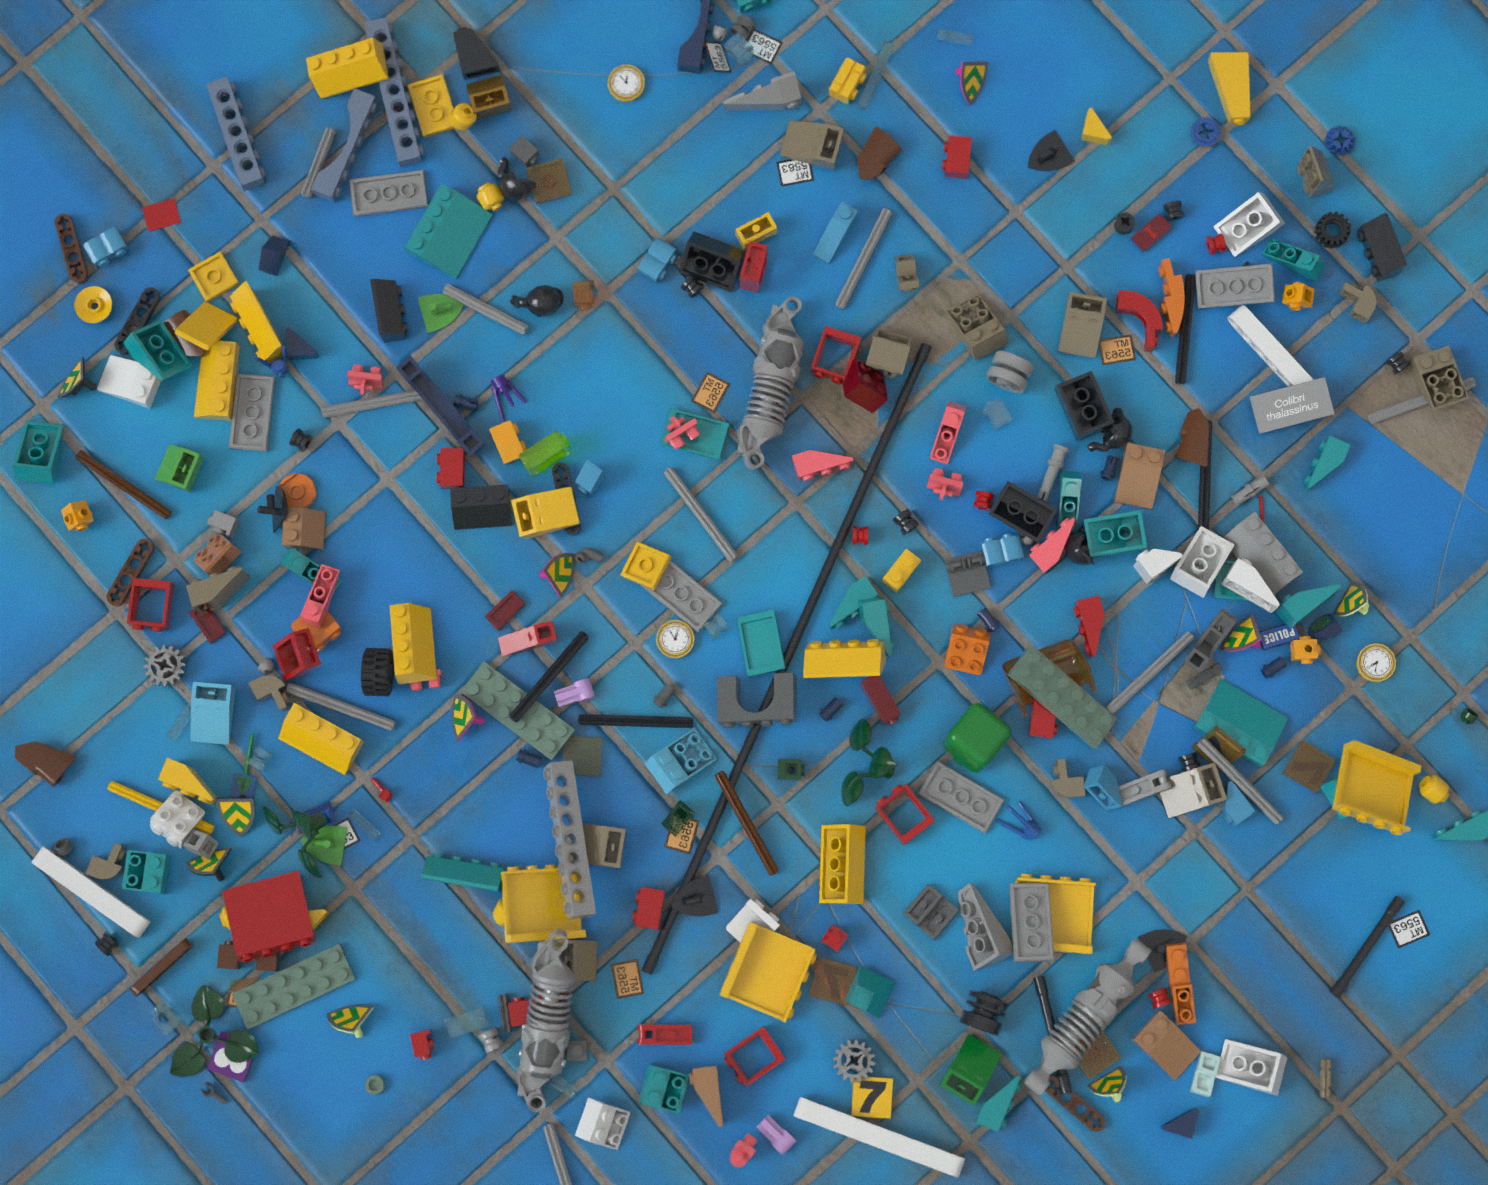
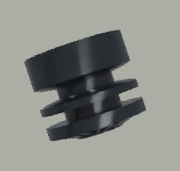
[959,990,1009,1036]

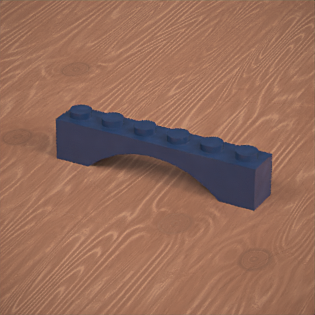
[677,0,714,74]
[396,355,486,457]

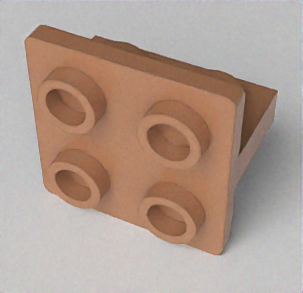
[193,533,241,575]

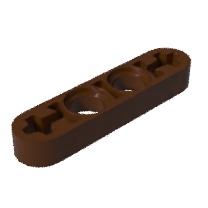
[55,214,88,284]
[106,539,155,606]
[129,938,194,997]
[1045,1075,1105,1132]

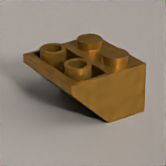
[466,75,512,120]

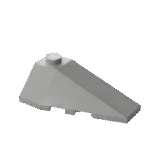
[723,71,801,110]
[958,883,1013,971]

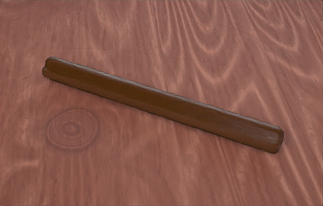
[75,450,172,520]
[715,771,779,875]

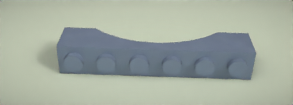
[311,88,378,202]

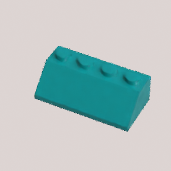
[420,853,506,892]

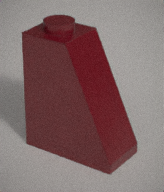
[859,676,901,726]

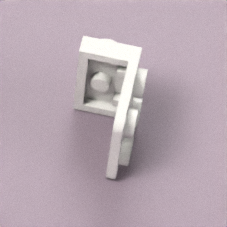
[150,791,205,849]
[726,899,780,942]

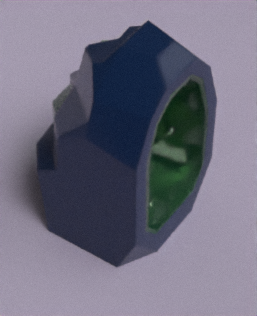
[1307,614,1343,640]

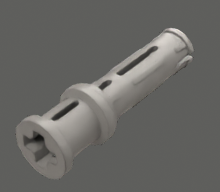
[1036,444,1070,503]

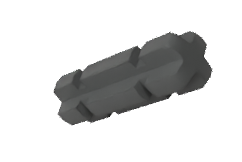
[1186,663,1222,690]
[498,994,513,1033]

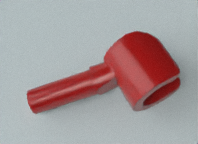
[371,777,392,802]

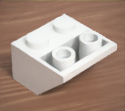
[575,1098,631,1150]

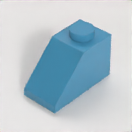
[575,460,605,496]
[1083,765,1122,811]
[1222,780,1255,826]

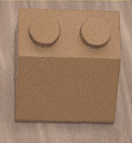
[282,507,326,550]

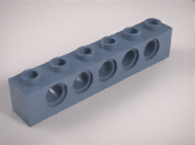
[206,77,266,191]

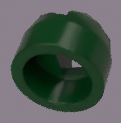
[1461,708,1478,725]

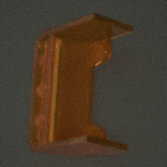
[1002,640,1097,718]

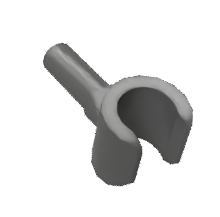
[201,1082,227,1104]

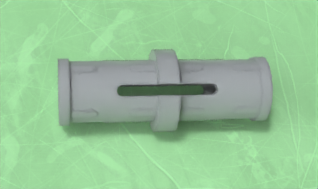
[1231,475,1269,507]

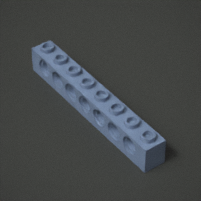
[364,17,424,167]

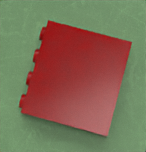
[222,870,316,963]

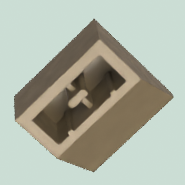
[866,327,913,375]
[557,940,598,981]

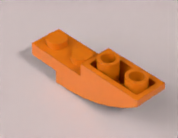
[1158,258,1185,338]
[1165,942,1196,1025]

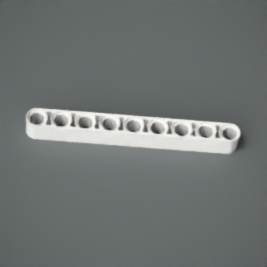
[793,1097,965,1178]

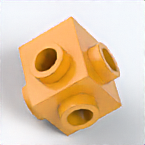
[1282,282,1315,311]
[61,500,94,532]
[1290,636,1321,664]

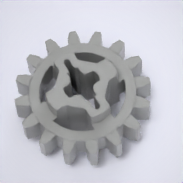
[143,645,187,687]
[833,1040,875,1083]

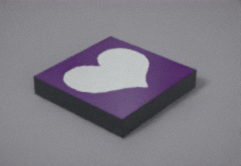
[207,1032,254,1082]

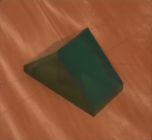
[662,799,696,837]

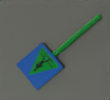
[230,733,257,797]

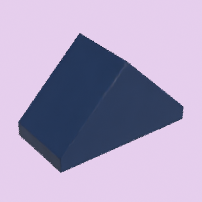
[259,235,290,276]
[286,327,319,360]
[1160,1107,1199,1139]

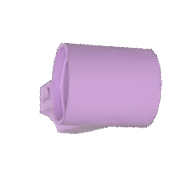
[554,678,595,707]
[757,1115,796,1155]

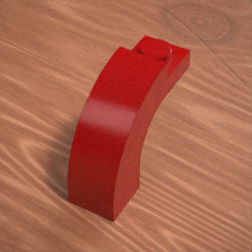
[1116,290,1163,352]

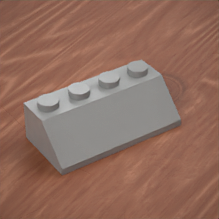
[1223,512,1303,596]

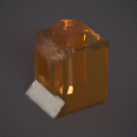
[572,280,595,311]

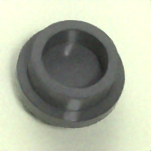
[54,838,73,856]

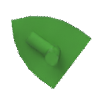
[418,294,464,333]
[300,826,348,866]

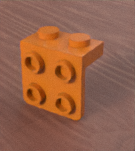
[291,612,343,653]
[944,624,990,675]

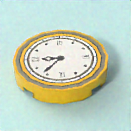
[608,65,645,102]
[656,620,695,659]
[1356,644,1396,682]

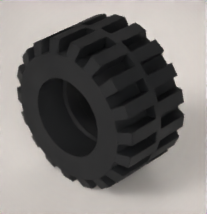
[361,648,394,697]

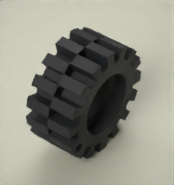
[1314,212,1351,249]

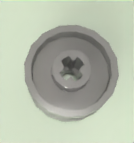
[986,351,1034,394]

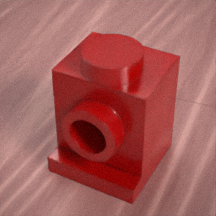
[821,925,848,952]
[410,1030,435,1060]

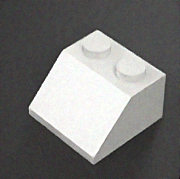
[1133,549,1183,584]

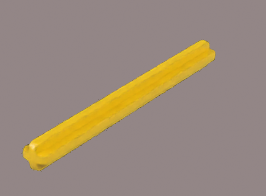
[107,781,215,835]

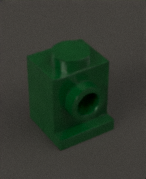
[777,759,805,780]

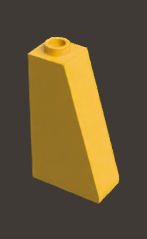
[1208,52,1250,126]

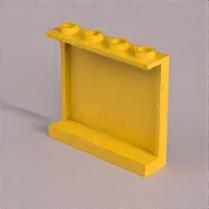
[1332,740,1421,835]
[501,865,586,943]
[1012,874,1096,954]
[719,921,817,1022]

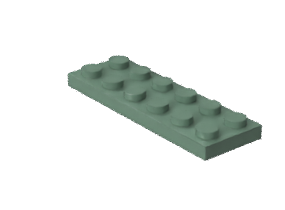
[1008,644,1117,749]
[460,661,576,761]
[232,944,356,1030]

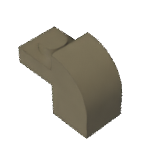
[894,254,919,291]
[1338,282,1376,324]
[249,675,290,711]
[1050,759,1086,798]
[85,843,127,880]

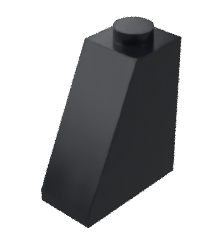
[453,27,500,80]

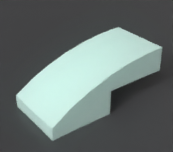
[1190,1051,1221,1098]

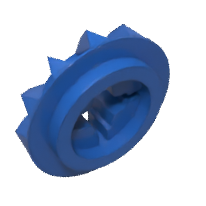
[1191,117,1221,147]
[1325,125,1356,156]

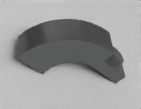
[1184,608,1238,673]

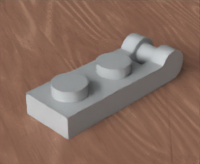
[1118,769,1172,807]

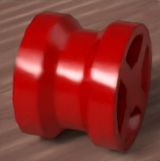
[1206,233,1226,255]
[973,491,994,511]
[852,526,868,545]
[1148,987,1171,1009]

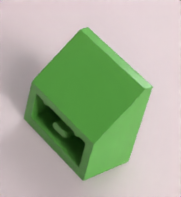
[154,445,205,493]

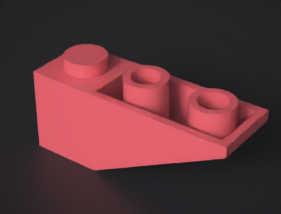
[929,401,967,465]
[792,450,853,482]
[1029,518,1076,573]
[300,564,340,629]

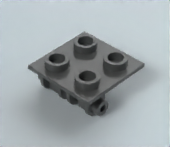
[944,551,991,597]

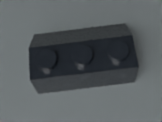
[1357,212,1408,282]
[679,231,746,292]
[370,279,409,343]
[1054,371,1114,441]
[988,481,1057,543]
[450,484,512,530]

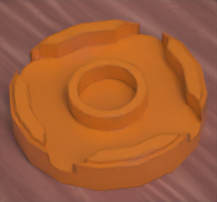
[279,473,316,508]

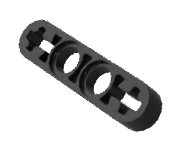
[114,287,161,355]
[552,463,581,536]

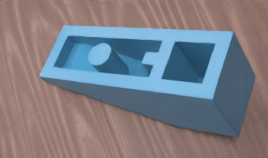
[813,202,858,264]

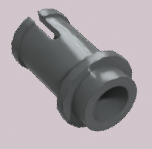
[653,683,676,709]

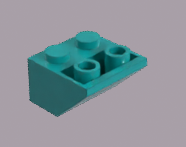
[122,850,171,894]
[638,1064,689,1114]

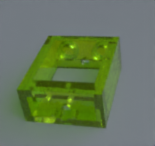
[518,430,571,478]

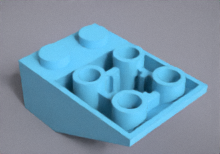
[191,682,236,745]
[644,728,717,795]

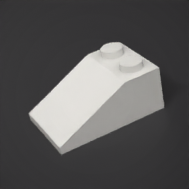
[1213,192,1285,257]
[97,355,161,409]
[1170,526,1235,598]
[1221,558,1280,613]
[1215,1039,1287,1096]

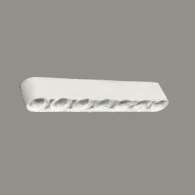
[1227,305,1313,387]
[32,846,151,938]

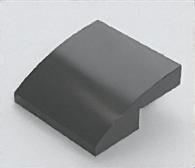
[903,884,960,941]

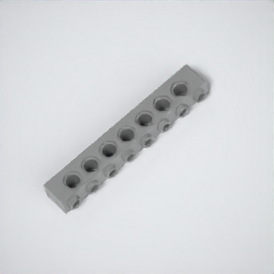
[543,760,596,920]

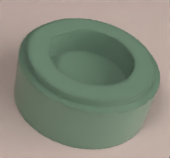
[365,1075,385,1095]

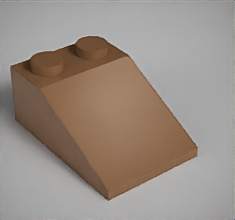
[1114,443,1165,510]
[1131,1011,1201,1080]
[689,1065,724,1127]

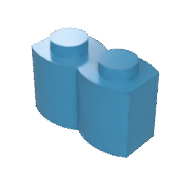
[83,227,129,267]
[637,237,678,283]
[980,533,1024,568]

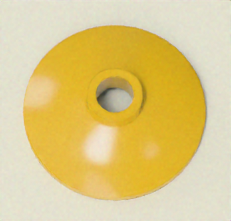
[74,286,112,324]

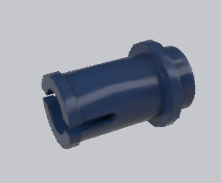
[453,394,479,412]
[1100,455,1119,481]
[977,608,1000,633]
[1261,656,1287,679]
[819,697,843,722]
[516,749,542,769]

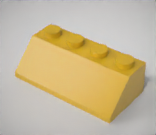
[306,38,389,99]
[230,281,287,363]
[194,341,240,421]
[390,603,437,684]
[803,639,886,678]
[278,703,364,775]
[819,824,866,904]

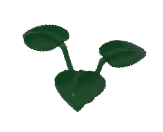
[841,718,897,806]
[262,806,328,878]
[170,985,259,1077]

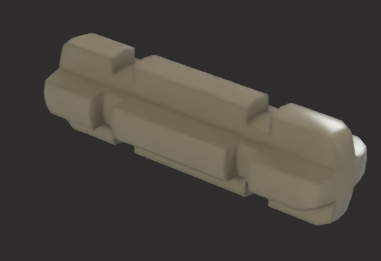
[1320,1059,1332,1098]

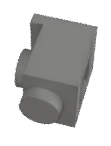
[207,510,240,539]
[182,829,219,860]

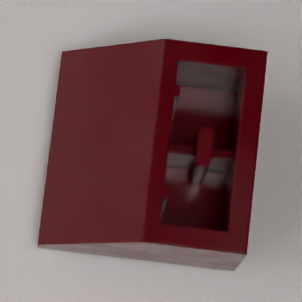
[843,358,888,413]

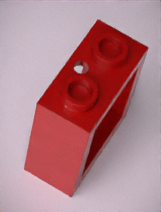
[740,241,768,293]
[811,326,861,385]
[127,578,175,632]
[273,628,321,681]
[875,784,935,846]
[724,1026,785,1086]

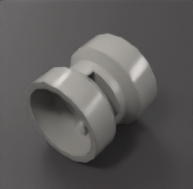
[479,1027,504,1053]

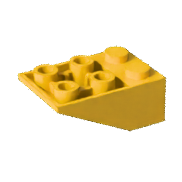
[511,487,580,539]
[158,758,218,805]

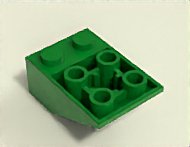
[939,1034,1002,1106]

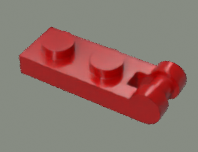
[637,1025,692,1045]

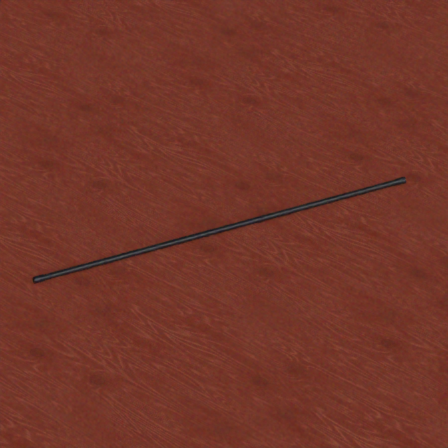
[641,343,932,975]

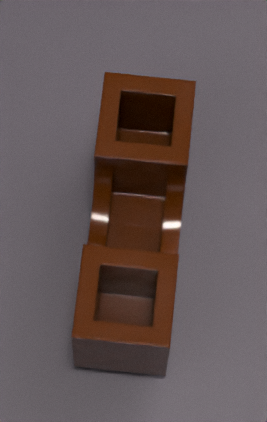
[217,941,280,971]

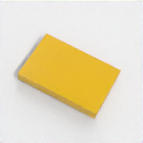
[407,74,455,138]
[175,301,238,351]

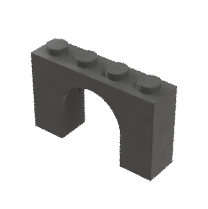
[717,673,797,729]

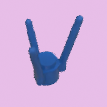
[254,345,288,378]
[996,801,1041,840]

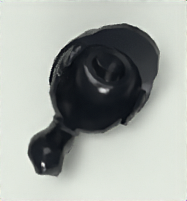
[497,157,537,201]
[510,285,564,317]
[1087,408,1133,452]
[1066,525,1095,566]

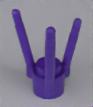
[491,375,526,423]

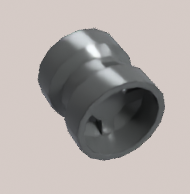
[730,14,756,41]

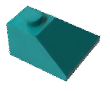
[844,966,895,1018]

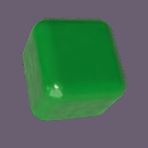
[943,703,1011,773]

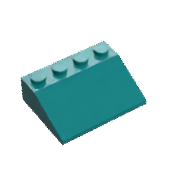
[405,183,493,280]
[1192,679,1288,768]

